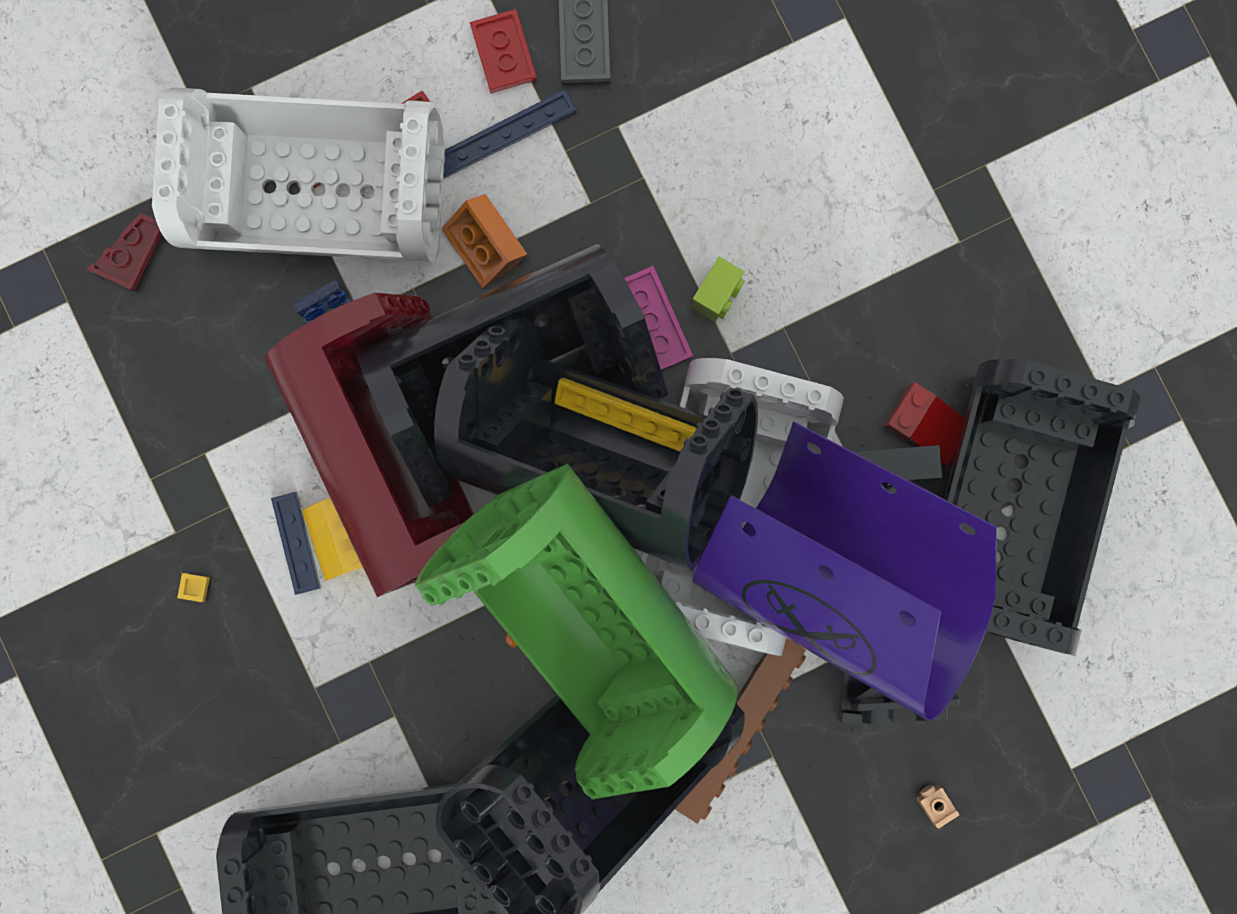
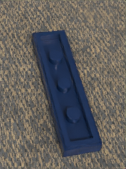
[271,492,321,595]

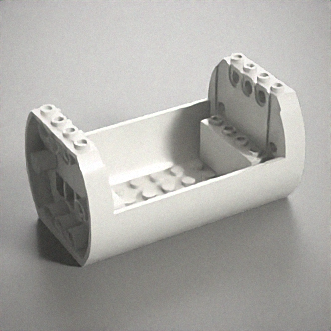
[152,88,445,262]
[641,358,844,656]

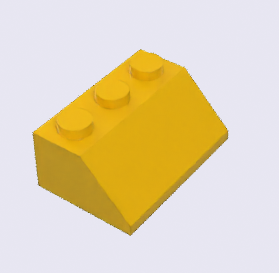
[302,498,363,581]

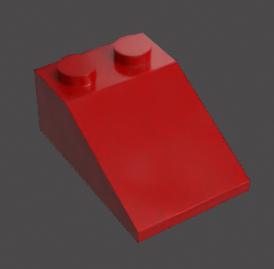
[883,382,964,467]

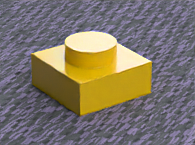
[177,573,210,602]

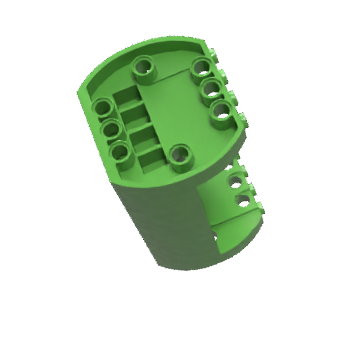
[415,464,738,799]

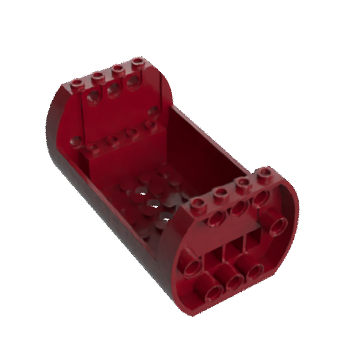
[265,292,474,598]

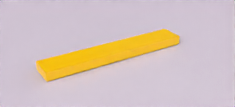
[554,378,696,452]

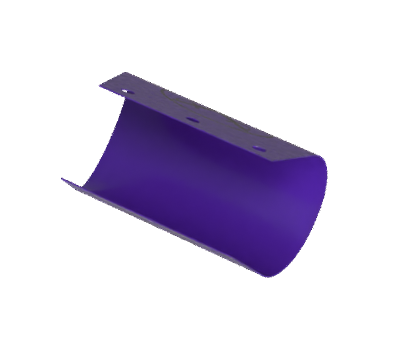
[692,421,997,721]

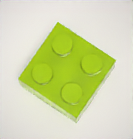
[690,256,745,323]

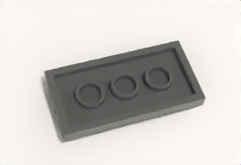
[559,0,610,83]

